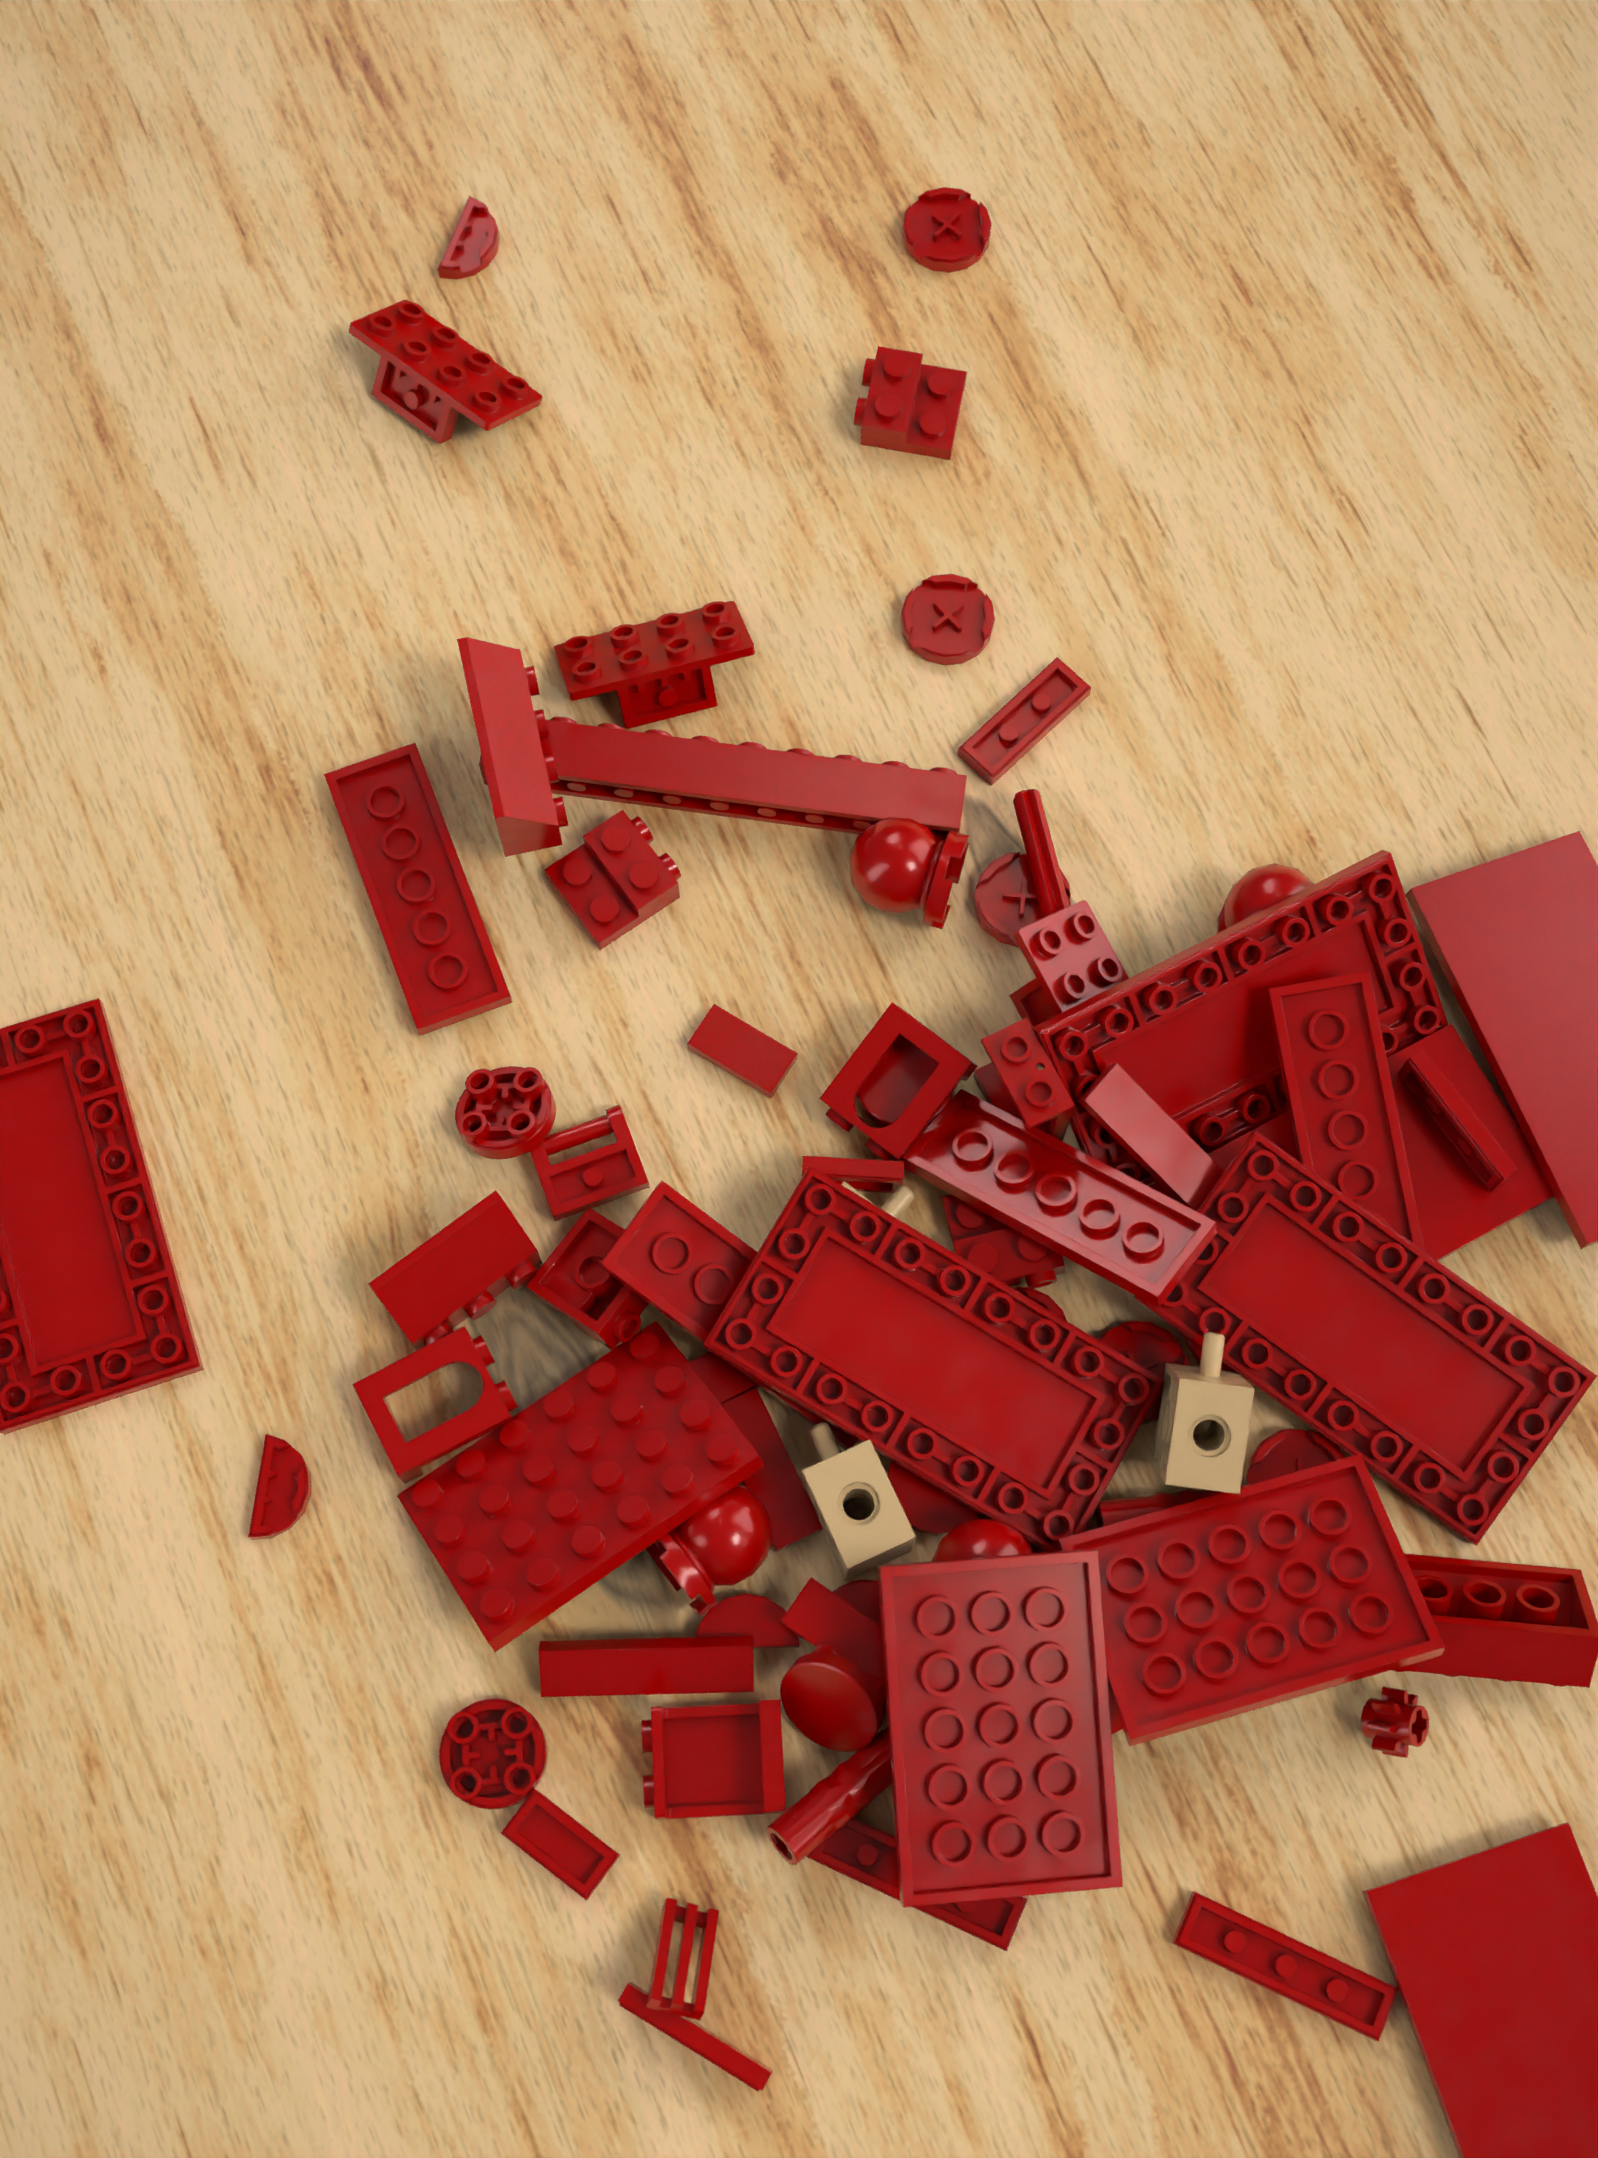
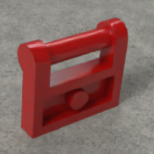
[530,1105,650,1221]

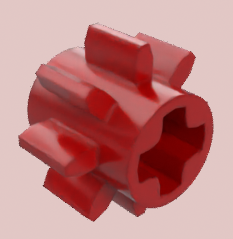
[1361,1687,1429,1758]

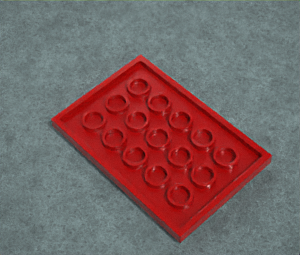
[397,1320,765,1652]
[1058,1453,1445,1747]
[877,1549,1123,1907]

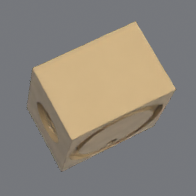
[1152,1332,1254,1494]
[802,1422,916,1582]

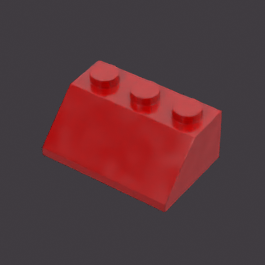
[368,1190,542,1351]

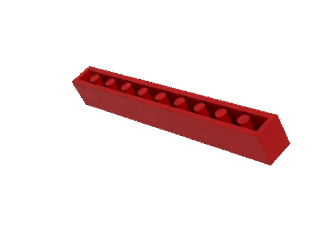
[479,717,967,842]

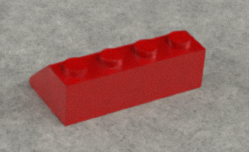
[457,637,569,857]
[1392,1554,1598,1688]

